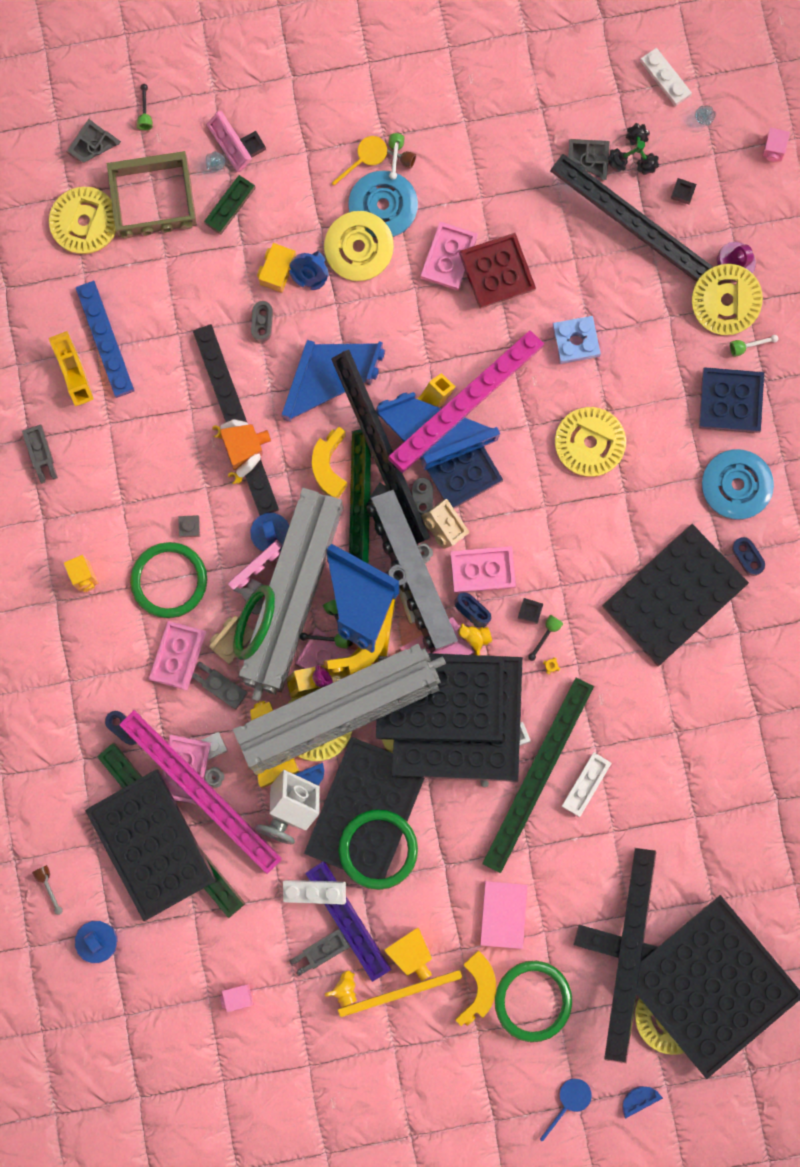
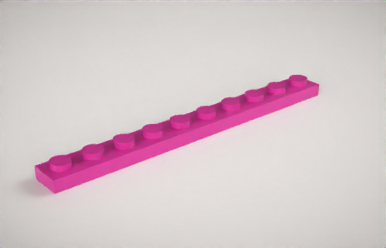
[388,330,544,473]
[119,710,282,874]

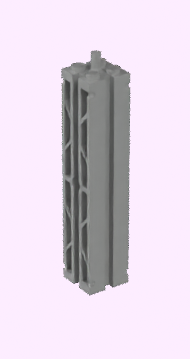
[239,488,344,701]
[233,643,446,775]

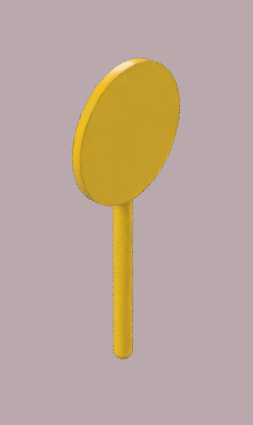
[332,136,387,185]

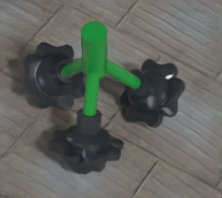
[608,123,659,175]

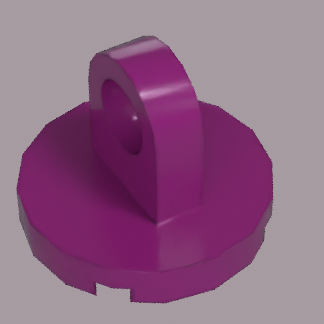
[717,242,756,282]

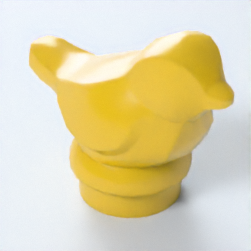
[458,623,492,655]
[324,971,357,1008]

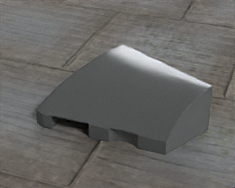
[66,119,121,163]
[568,139,610,180]

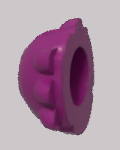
[312,665,333,688]

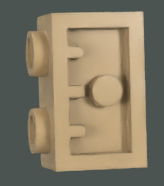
[421,499,469,549]
[209,615,254,665]

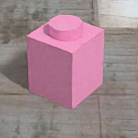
[762,127,790,162]
[220,984,254,1012]

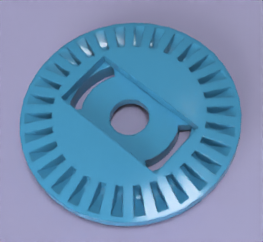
[348,171,418,238]
[702,449,774,520]

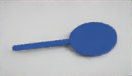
[540,1079,592,1141]

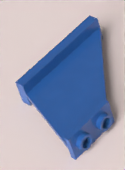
[282,340,385,422]
[376,392,500,470]
[327,544,399,653]

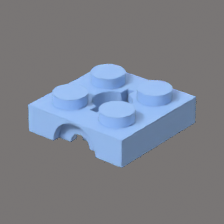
[553,316,601,364]

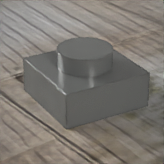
[178,515,200,538]

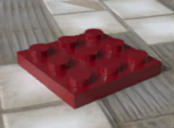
[459,233,536,309]

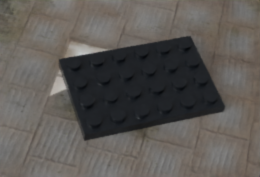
[602,523,749,667]
[376,656,504,742]
[304,737,425,879]
[85,769,217,921]

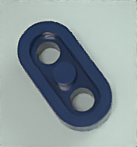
[732,537,765,576]
[454,592,492,628]
[105,711,137,745]

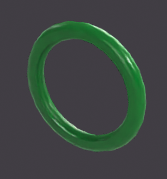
[130,542,208,618]
[233,585,275,660]
[338,809,418,890]
[495,960,572,1043]

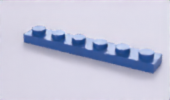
[75,281,135,398]

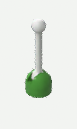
[388,133,405,180]
[730,335,778,357]

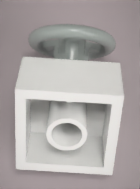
[255,770,320,845]

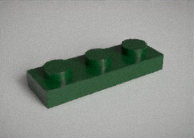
[204,175,256,235]

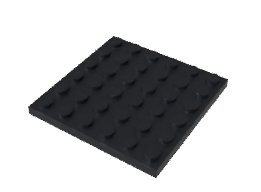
[392,652,523,782]
[637,895,800,1079]

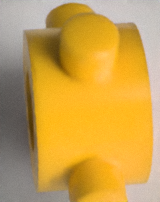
[543,657,560,675]

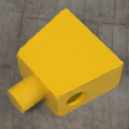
[385,928,432,981]

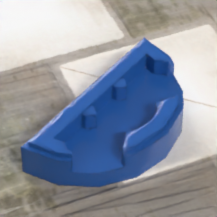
[294,763,325,786]
[622,1086,663,1119]

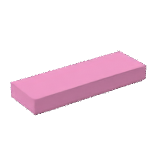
[206,111,252,172]

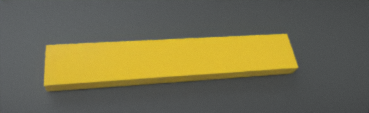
[338,969,462,1017]

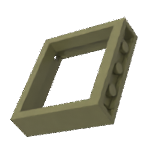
[106,151,197,239]

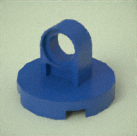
[289,251,329,290]
[250,513,289,551]
[75,921,118,963]

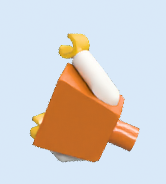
[212,419,271,484]

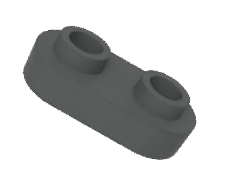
[251,301,273,342]
[412,478,433,515]

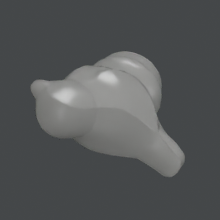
[232,579,264,615]

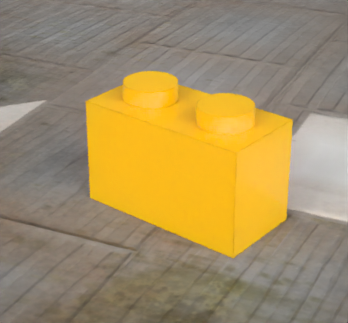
[257,243,296,293]
[64,554,99,592]

